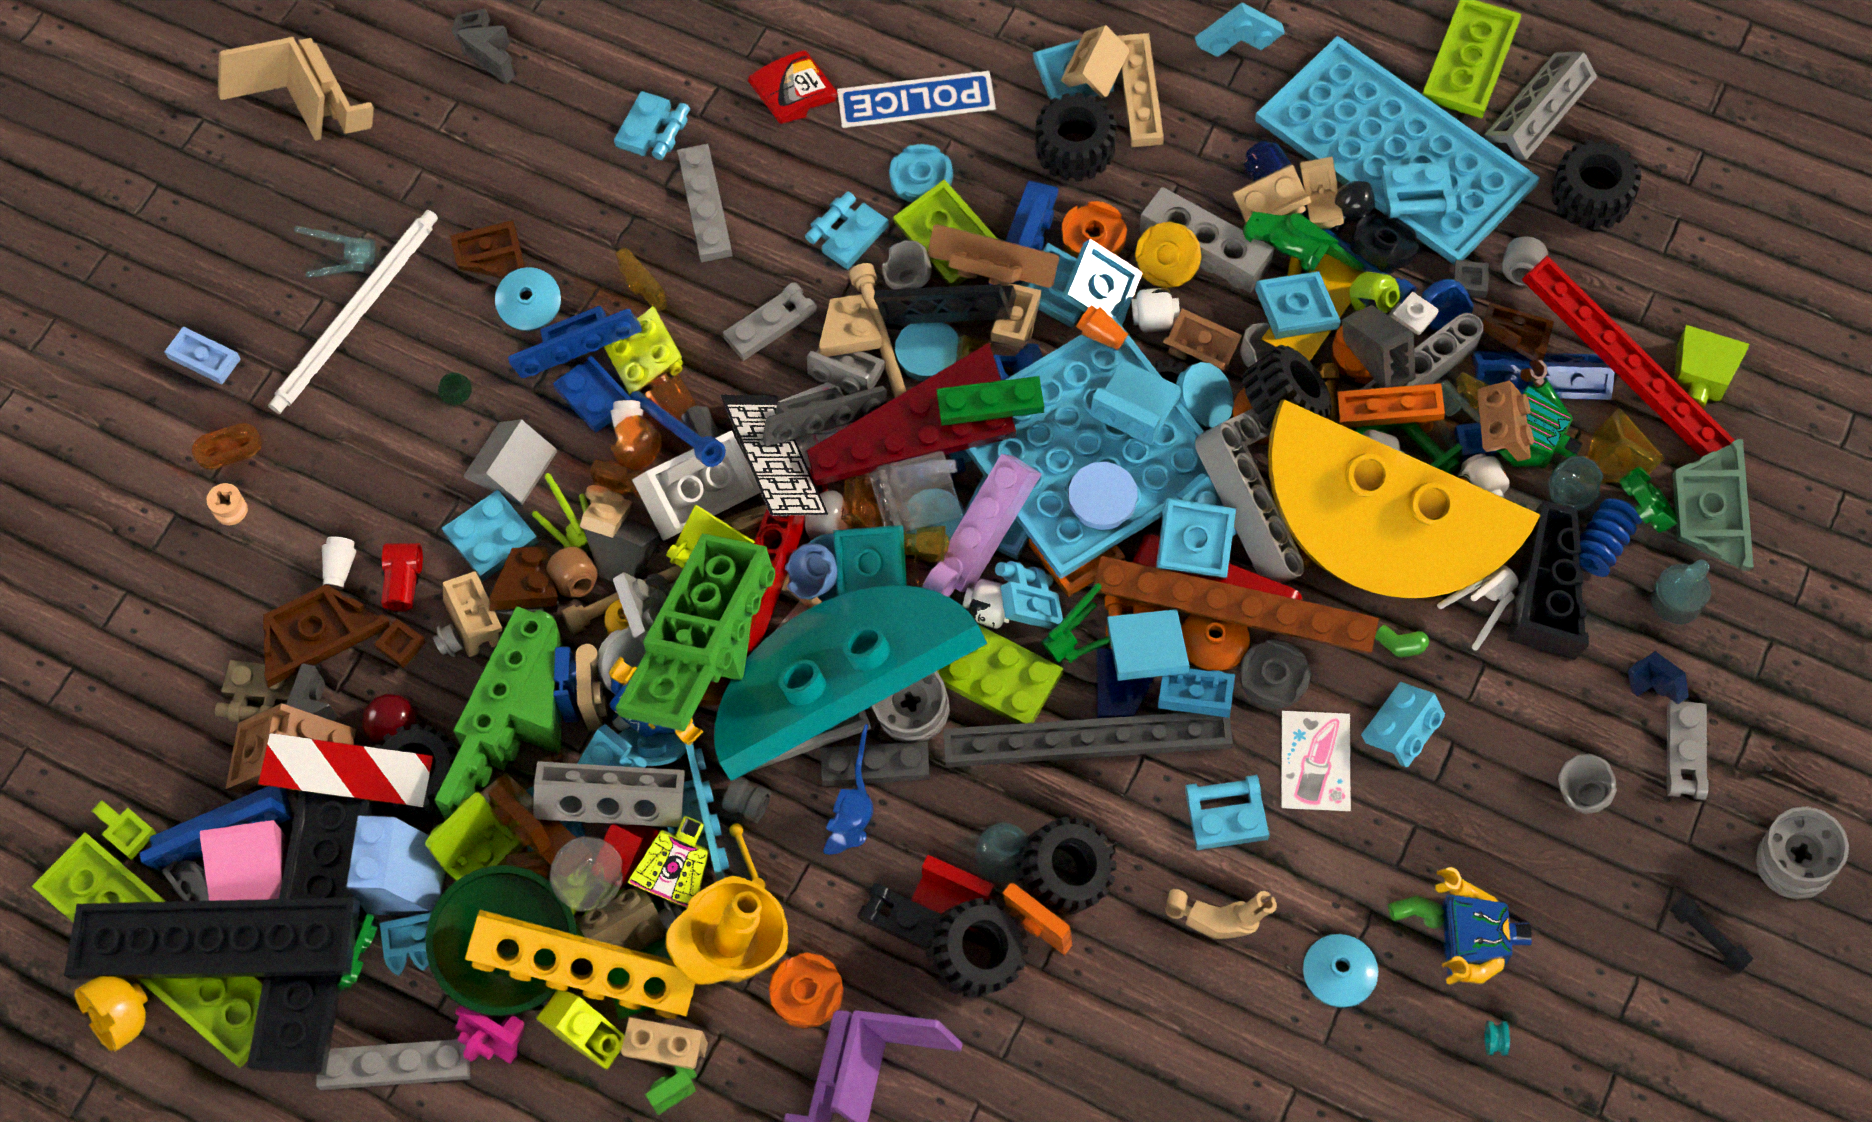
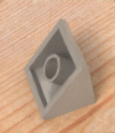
[464,419,557,505]

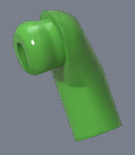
[1375,624,1429,658]

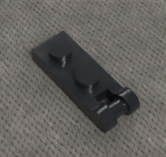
[857,883,941,950]

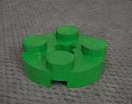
[1619,466,1678,533]

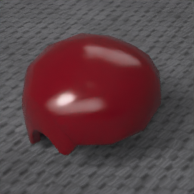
[362,693,418,746]

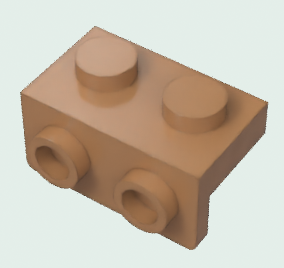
[1162,308,1243,373]
[1477,380,1534,462]

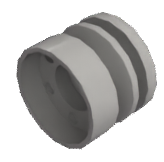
[872,671,950,743]
[1755,806,1849,900]

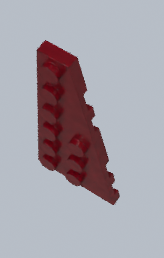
[807,343,1016,486]

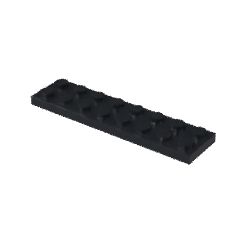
[247,790,374,1075]
[64,897,360,980]

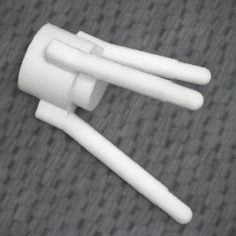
[1437,565,1519,651]

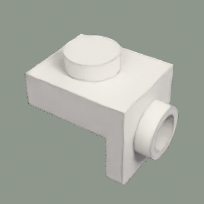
[1388,291,1438,335]

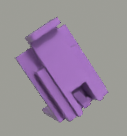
[784,1010,963,1122]

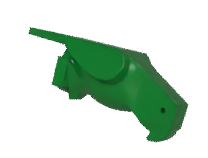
[1243,212,1364,273]

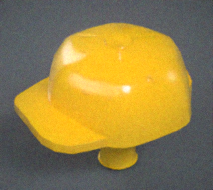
[666,876,788,985]

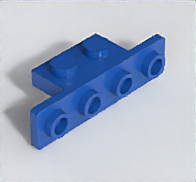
[990,180,1058,285]
[508,306,642,378]

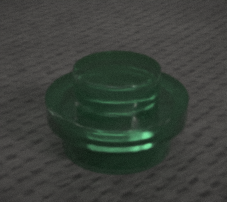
[438,372,472,405]

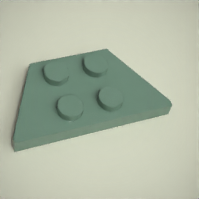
[1672,439,1754,571]

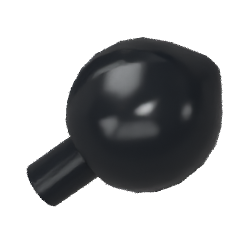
[1332,181,1375,232]

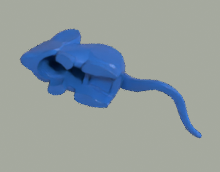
[823,724,874,855]

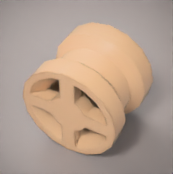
[207,483,248,526]

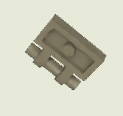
[215,660,298,723]

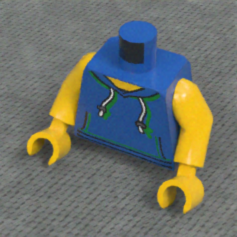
[1435,867,1532,985]

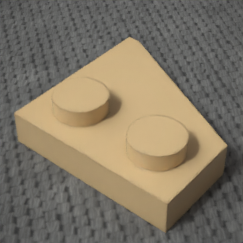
[818,294,882,357]

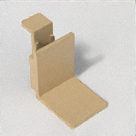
[218,37,374,141]

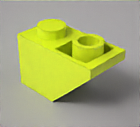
[536,990,625,1070]

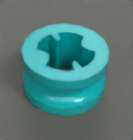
[1484,1021,1510,1056]

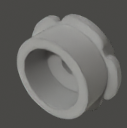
[433,624,464,657]

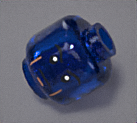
[1244,141,1291,182]

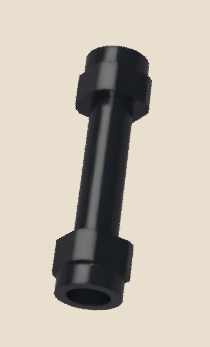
[1669,895,1754,974]

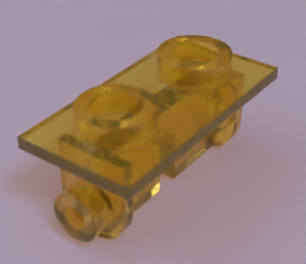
[904,526,949,563]

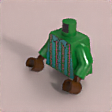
[1496,360,1583,468]

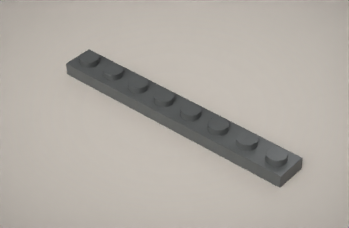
[943,713,1233,767]

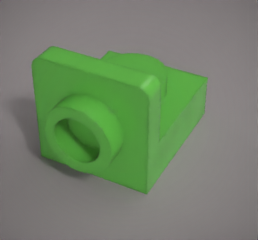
[645,1066,697,1115]

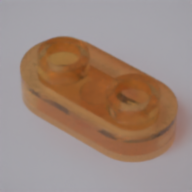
[192,423,262,469]

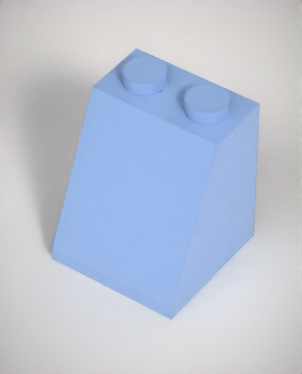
[347,816,446,916]

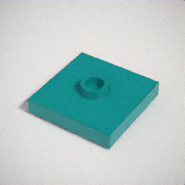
[833,525,907,596]

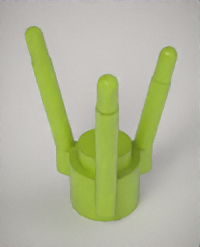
[532,473,591,554]

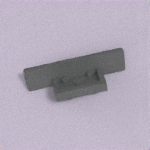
[762,386,887,446]

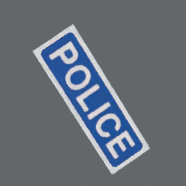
[837,71,996,128]

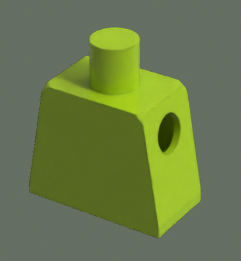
[1674,325,1750,409]

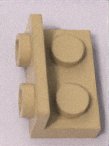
[1232,164,1311,223]
[621,1017,708,1069]

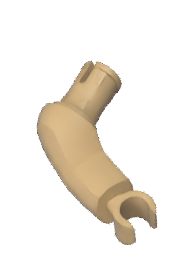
[1165,889,1276,939]

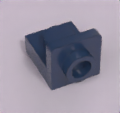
[1628,651,1689,704]

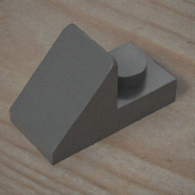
[456,26,515,84]
[286,663,337,721]

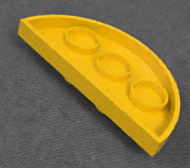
[1268,400,1540,598]

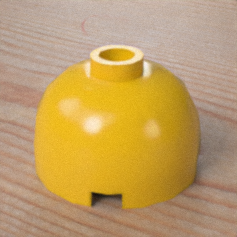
[74,976,148,1052]

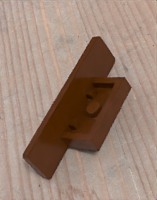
[480,773,591,877]

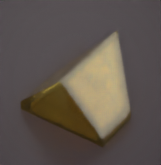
[1578,408,1665,483]

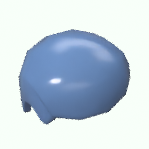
[785,543,837,599]

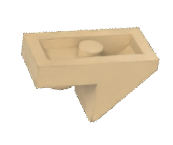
[991,283,1042,348]

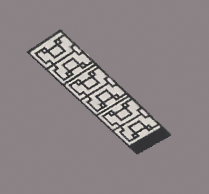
[720,395,828,516]

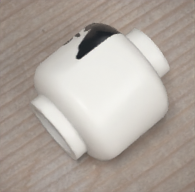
[1131,288,1180,333]
[962,579,1009,629]

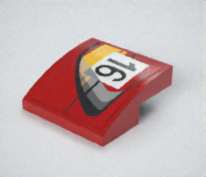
[748,50,838,124]

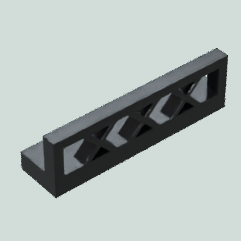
[873,284,1017,325]

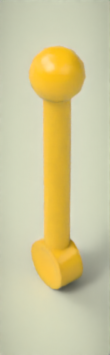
[729,823,765,889]

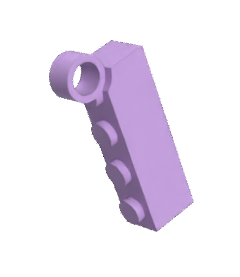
[922,453,1042,597]

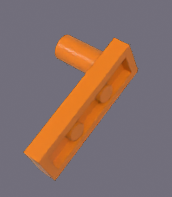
[1337,383,1445,433]

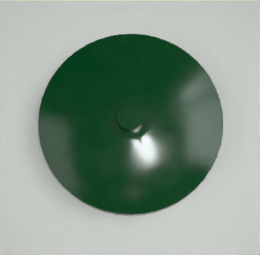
[426,865,577,1017]

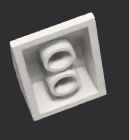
[632,430,760,541]

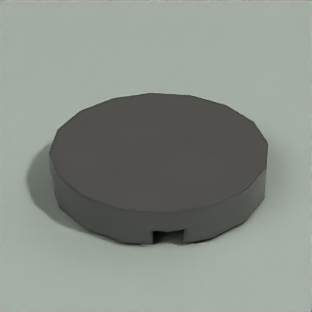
[1239,639,1311,709]

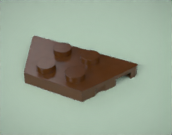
[263,584,390,688]

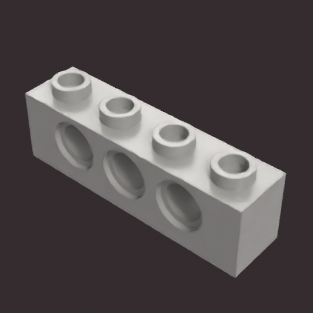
[1140,187,1274,293]
[533,761,685,827]

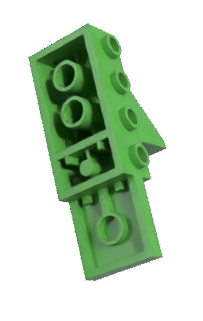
[615,533,775,732]
[435,606,564,821]

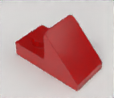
[590,824,660,890]

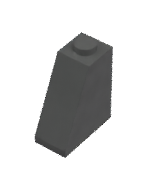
[1342,305,1415,388]

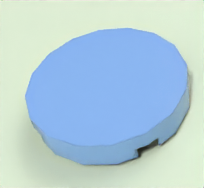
[1068,462,1138,530]

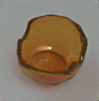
[611,415,662,470]

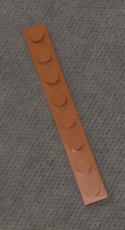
[1094,556,1379,654]

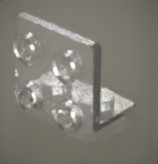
[869,451,962,535]

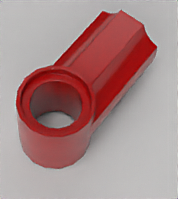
[381,543,423,612]

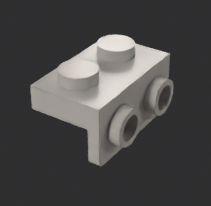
[807,348,885,394]

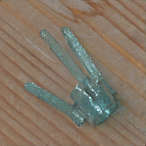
[294,226,375,278]
[1436,380,1481,450]

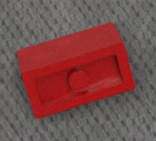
[911,855,995,933]

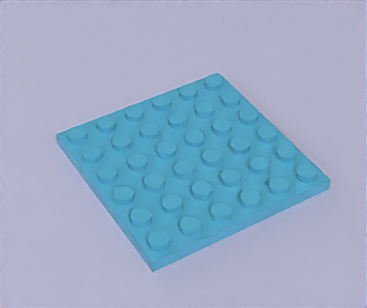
[966,315,1211,579]

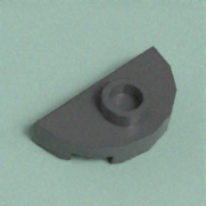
[161,860,209,901]

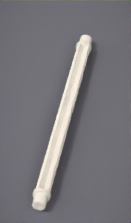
[268,210,438,414]

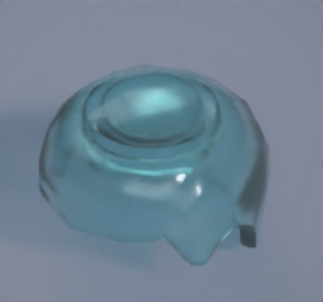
[1548,456,1603,511]
[975,822,1028,882]

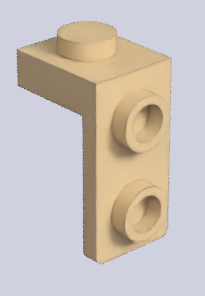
[1300,157,1344,229]

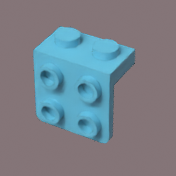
[1090,361,1181,445]

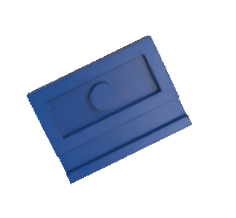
[553,356,632,433]
[554,647,579,722]

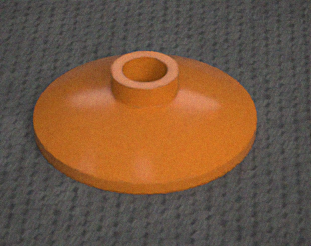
[1181,614,1250,672]

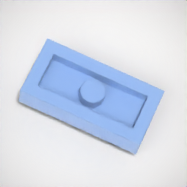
[164,326,241,385]

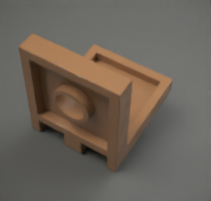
[226,703,356,793]

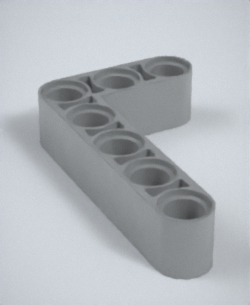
[1195,408,1304,584]

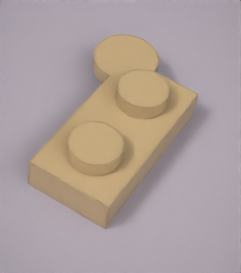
[580,485,632,538]

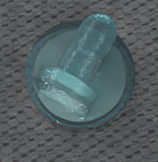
[1651,559,1711,624]

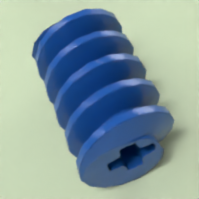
[1579,498,1643,577]

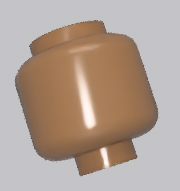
[546,546,598,598]

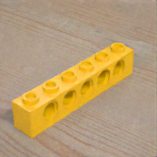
[465,910,695,1019]

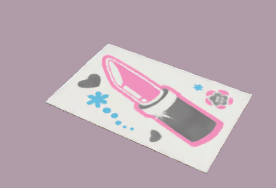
[1281,711,1351,811]

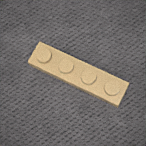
[1117,33,1164,147]

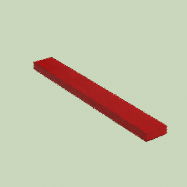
[1521,255,1735,457]

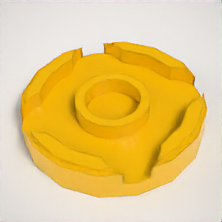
[1135,222,1201,288]

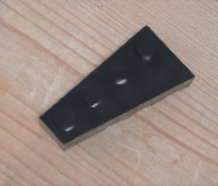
[1507,500,1589,660]

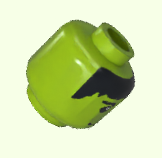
[1349,272,1400,315]

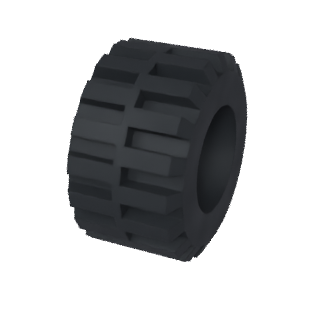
[1035,93,1116,182]
[1551,139,1642,230]
[1243,345,1332,429]
[375,724,458,823]
[1014,817,1117,917]
[925,898,1028,997]

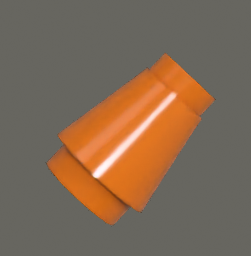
[1076,305,1129,351]

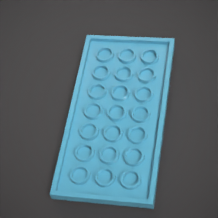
[1255,36,1540,265]

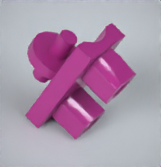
[456,1006,525,1064]

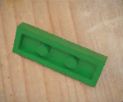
[937,376,1044,426]

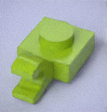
[92,800,157,860]

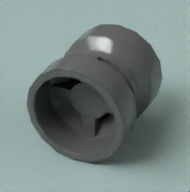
[722,777,771,823]

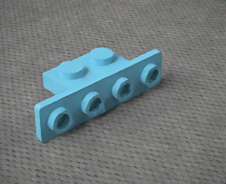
[668,743,729,881]

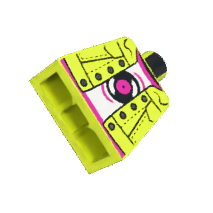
[628,816,709,908]

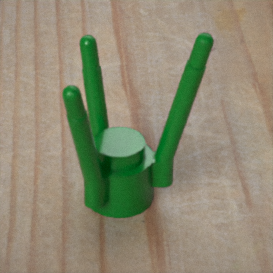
[1041,583,1110,663]

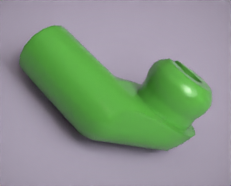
[1388,896,1445,929]

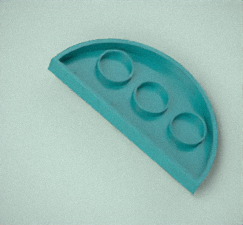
[714,585,988,781]

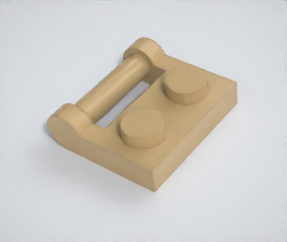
[576,644,608,731]

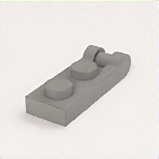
[723,282,817,361]
[1667,700,1709,800]

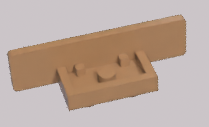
[928,224,1059,288]

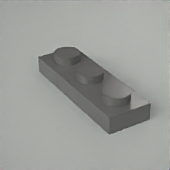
[820,741,930,787]

